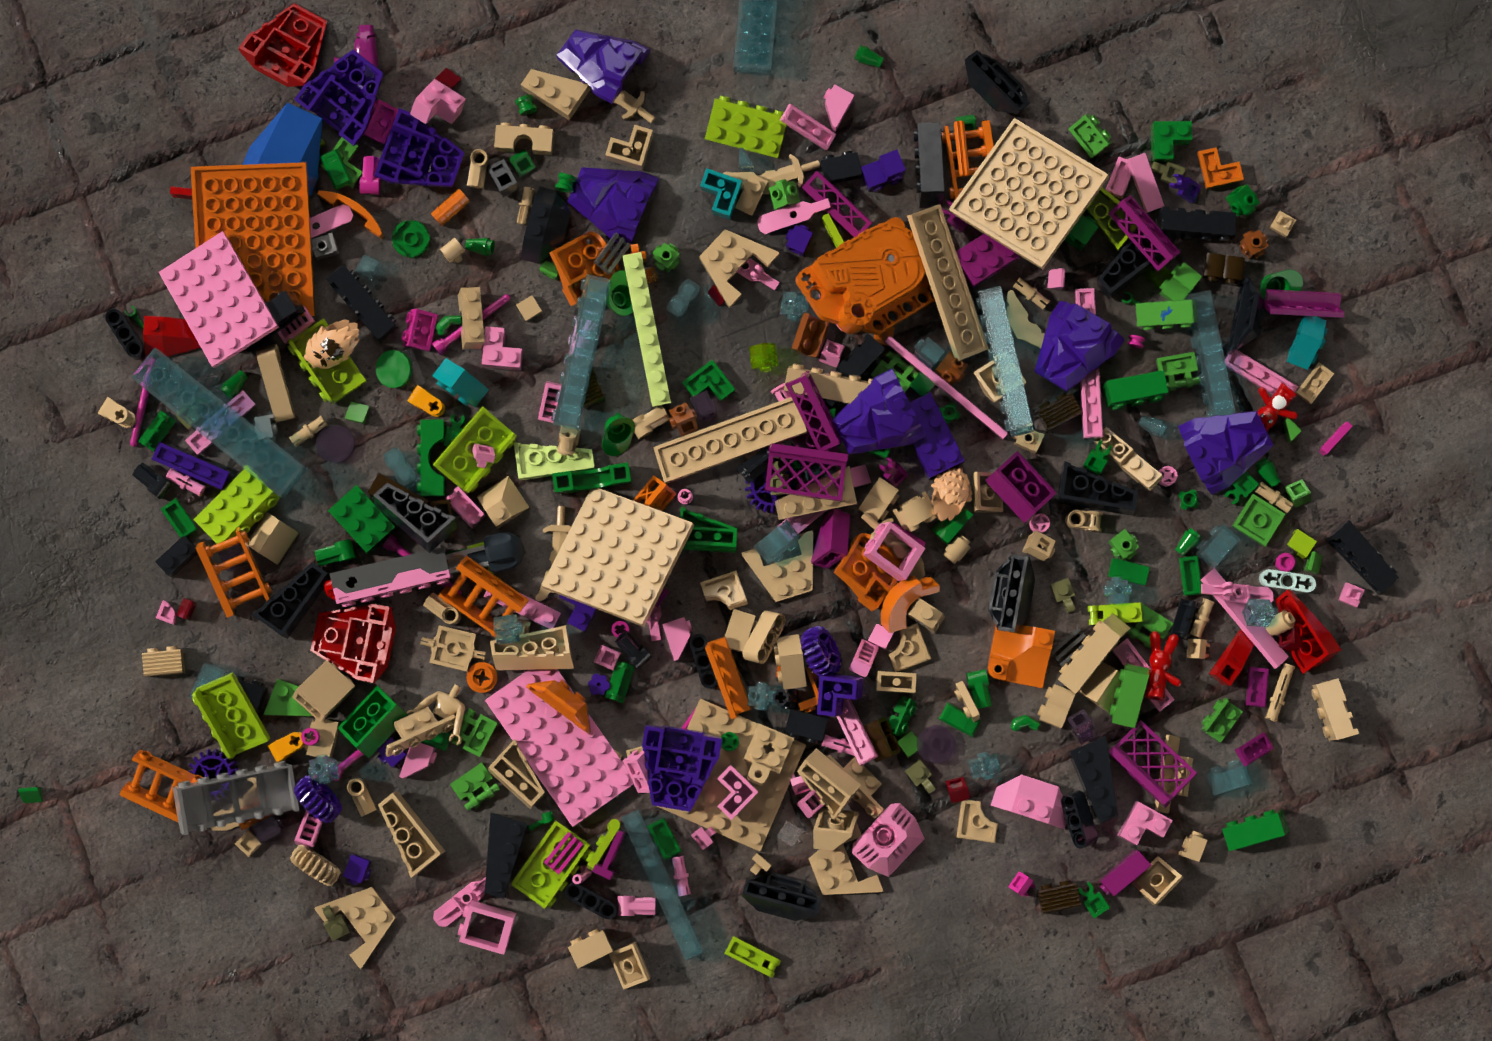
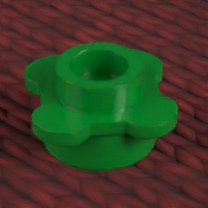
[939,402,960,425]
[1178,489,1199,510]

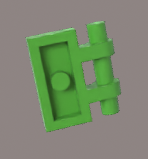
[870,350,919,393]
[1156,352,1200,391]
[1127,604,1173,648]
[451,708,498,757]
[450,762,500,811]

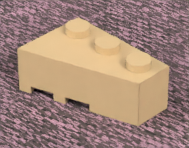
[521,69,590,121]
[1311,678,1359,741]
[488,739,545,809]
[797,748,861,820]

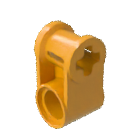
[407,385,445,417]
[268,732,307,762]

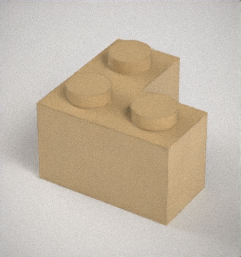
[605,125,653,171]
[773,634,807,689]

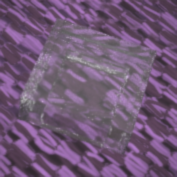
[777,820,803,847]

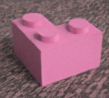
[410,79,466,124]
[482,326,523,371]
[717,765,758,820]
[1117,801,1173,845]

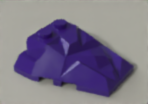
[556,29,650,104]
[294,50,384,146]
[374,108,464,187]
[567,167,659,248]
[1035,301,1125,392]
[832,369,926,454]
[1178,411,1274,495]
[642,725,722,812]

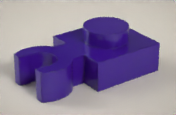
[1169,174,1201,203]

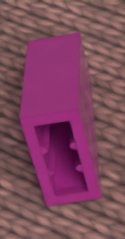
[811,509,850,569]
[1099,850,1151,896]

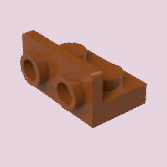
[792,312,830,358]

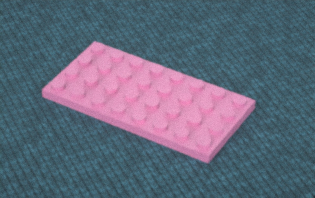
[485,669,634,827]

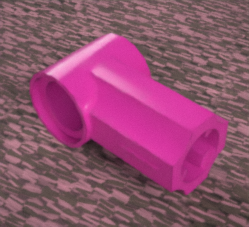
[360,156,381,195]

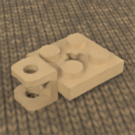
[743,723,794,786]

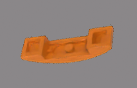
[317,191,384,239]

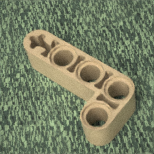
[256,344,295,423]

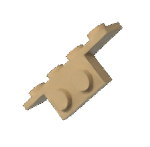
[385,707,456,757]
[1155,735,1193,813]
[827,755,884,818]

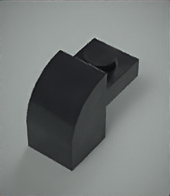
[487,159,520,198]

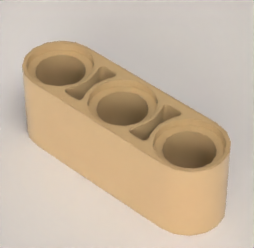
[743,610,786,664]

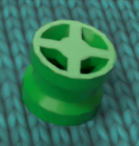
[515,94,537,116]
[555,173,577,193]
[721,732,739,751]

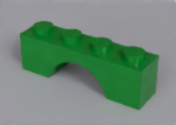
[417,419,446,498]
[552,462,632,495]

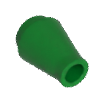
[854,45,883,68]
[465,238,495,256]
[220,370,248,399]
[1255,457,1281,487]
[1175,528,1202,557]

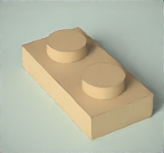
[735,173,768,216]
[1295,363,1334,405]
[954,681,980,722]

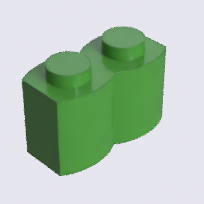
[1159,262,1202,301]

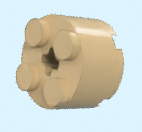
[893,492,937,532]

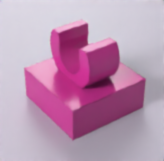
[1008,871,1035,897]

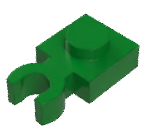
[444,414,465,447]
[1083,440,1112,476]
[1224,471,1259,505]
[1078,882,1110,919]

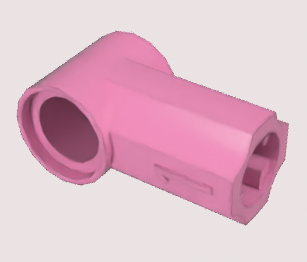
[617,896,656,916]

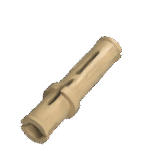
[1265,663,1295,722]

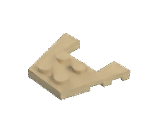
[699,230,779,308]
[741,530,813,602]
[808,822,883,895]
[314,887,396,969]

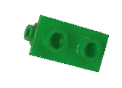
[139,410,176,452]
[605,661,635,703]
[889,696,917,737]

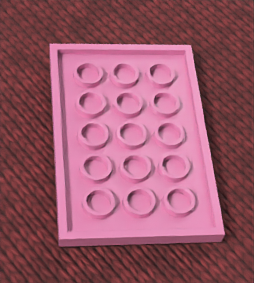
[159,231,279,368]

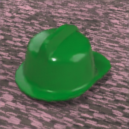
[1259,269,1303,302]
[606,270,633,316]
[602,413,635,456]

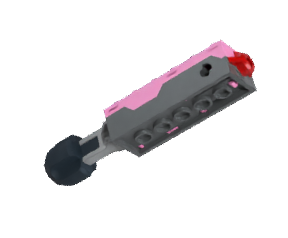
[324,532,524,607]

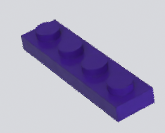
[152,442,230,490]

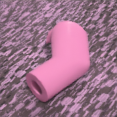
[572,865,592,884]

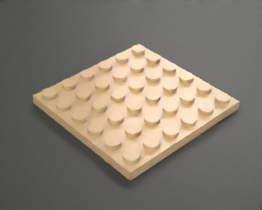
[948,118,1109,270]
[541,488,694,627]
[657,699,806,851]

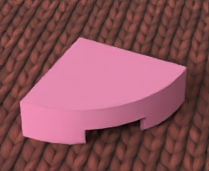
[156,600,176,625]

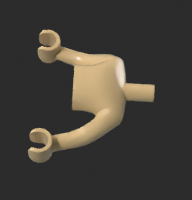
[406,684,465,745]

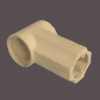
[467,149,489,189]
[440,238,465,264]
[633,405,669,439]
[423,592,461,625]
[347,778,377,817]

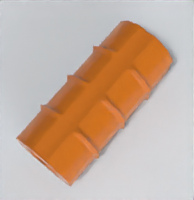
[431,189,470,226]

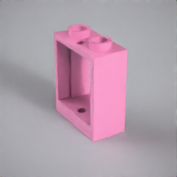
[863,522,925,581]
[458,900,517,955]

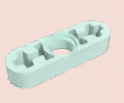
[1259,569,1316,593]

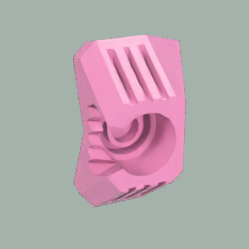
[852,803,925,877]

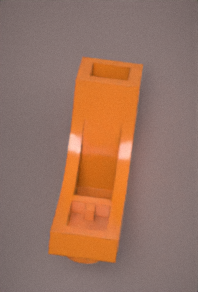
[881,575,940,633]

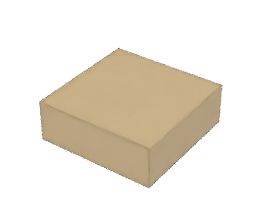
[516,295,542,322]
[235,830,263,857]

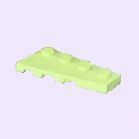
[514,442,595,481]

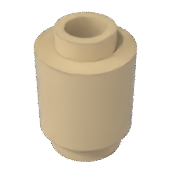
[943,535,971,564]
[1265,610,1295,636]

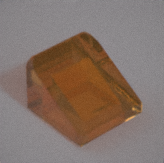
[645,267,658,284]

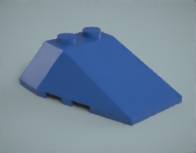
[242,102,323,196]

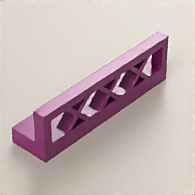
[802,171,873,237]
[1108,195,1181,271]
[1264,289,1345,318]
[785,371,842,451]

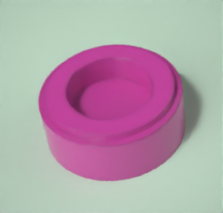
[1275,553,1296,572]

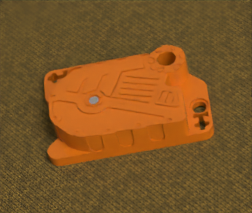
[796,217,935,335]

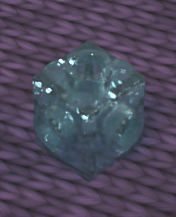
[780,292,809,321]
[1103,577,1132,605]
[1242,599,1275,627]
[494,614,523,645]
[748,683,779,710]
[968,751,1001,780]
[308,755,339,784]

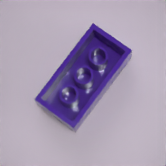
[910,392,965,480]

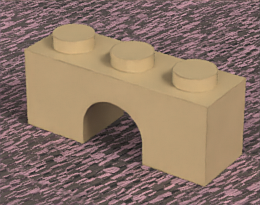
[494,123,554,156]
[458,287,485,350]

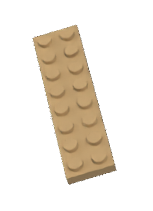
[907,204,988,361]
[653,397,809,484]

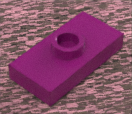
[1245,667,1269,708]
[1235,732,1274,767]

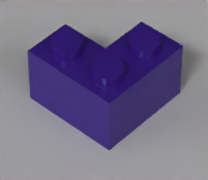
[861,149,906,192]
[559,595,597,633]
[817,674,864,717]

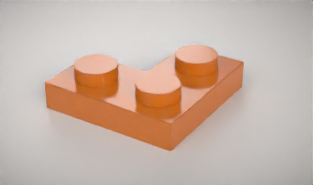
[1197,147,1244,189]

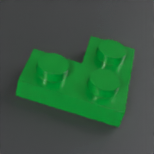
[682,360,735,402]

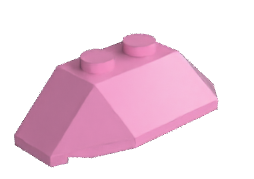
[991,775,1067,830]

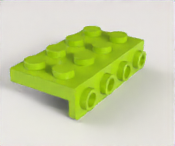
[705,95,786,158]
[287,318,367,405]
[433,406,517,494]
[193,466,280,551]
[192,672,270,760]
[511,820,591,909]

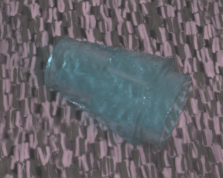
[1138,415,1168,438]

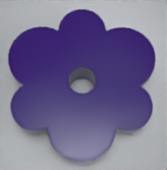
[588,674,610,695]

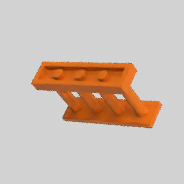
[941,120,994,201]
[196,527,272,618]
[438,555,529,639]
[119,749,202,822]

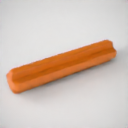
[954,121,970,177]

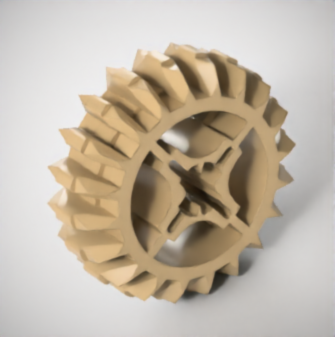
[290,845,341,886]

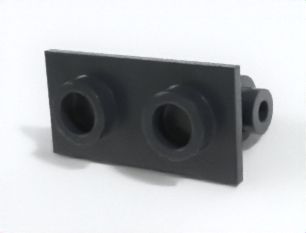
[737,447,779,484]
[1170,598,1198,641]

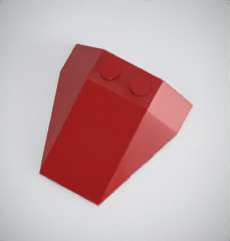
[238,3,327,87]
[310,604,396,683]

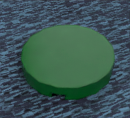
[392,220,430,258]
[376,350,413,388]

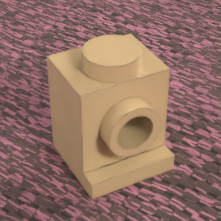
[1013,425,1045,454]
[1022,530,1056,561]
[1178,831,1207,862]

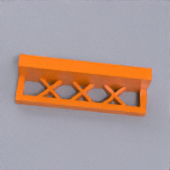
[633,475,676,511]
[705,637,752,719]

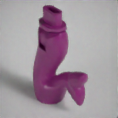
[334,25,378,68]

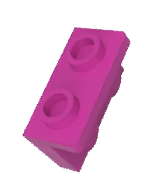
[362,100,399,144]
[402,309,438,352]

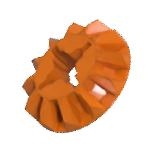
[466,662,497,693]

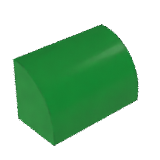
[930,506,973,545]

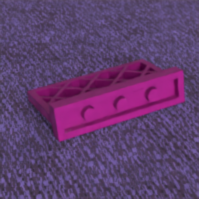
[765,443,848,502]
[1108,720,1197,808]
[592,830,626,880]

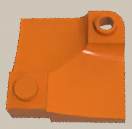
[549,231,621,306]
[833,533,903,611]
[987,625,1055,689]

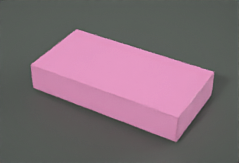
[1105,157,1132,199]

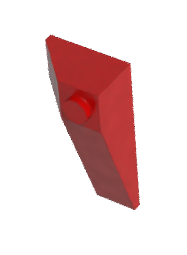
[143,316,201,358]
[1275,589,1341,674]

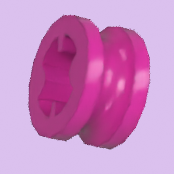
[1127,335,1145,349]
[612,621,629,637]
[301,728,320,746]

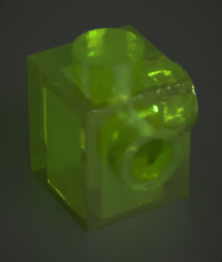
[749,343,778,372]

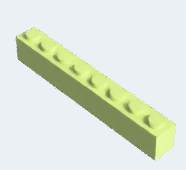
[622,252,671,407]

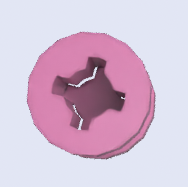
[1158,466,1178,487]
[1029,513,1050,533]

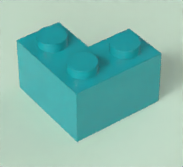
[700,168,743,220]
[1286,316,1328,370]
[432,358,489,408]

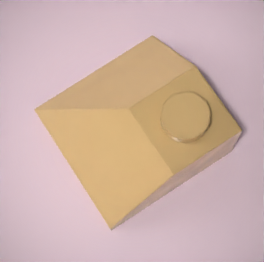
[477,476,530,529]
[813,808,859,851]

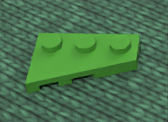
[264,679,314,717]

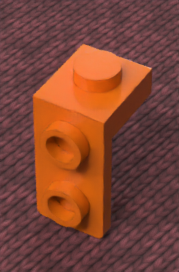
[798,667,819,713]

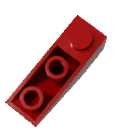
[1208,628,1254,686]

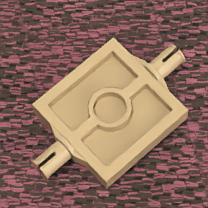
[420,625,486,672]

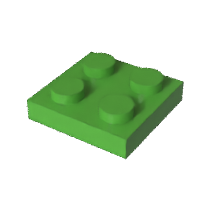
[1232,494,1285,547]

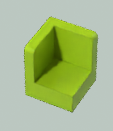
[1287,529,1317,559]

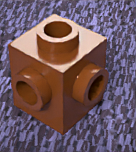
[1239,230,1269,259]
[934,351,968,386]
[669,403,698,437]

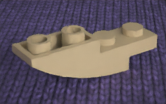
[1093,427,1163,491]

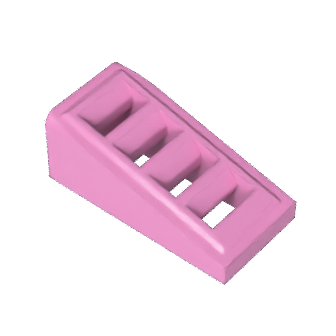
[278,306,315,344]
[538,381,565,424]
[849,639,879,677]
[796,790,825,818]
[294,810,323,850]

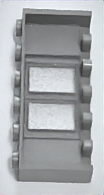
[173,761,299,835]

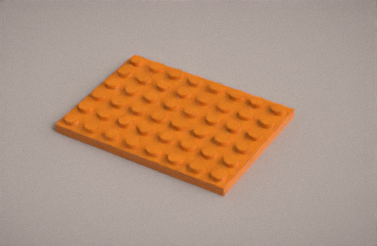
[191,162,315,317]

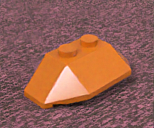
[526,680,591,735]

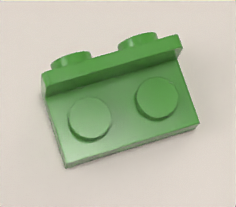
[1069,114,1113,159]
[1201,698,1243,743]

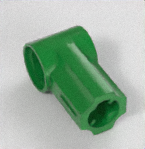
[315,539,356,567]
[966,669,992,709]

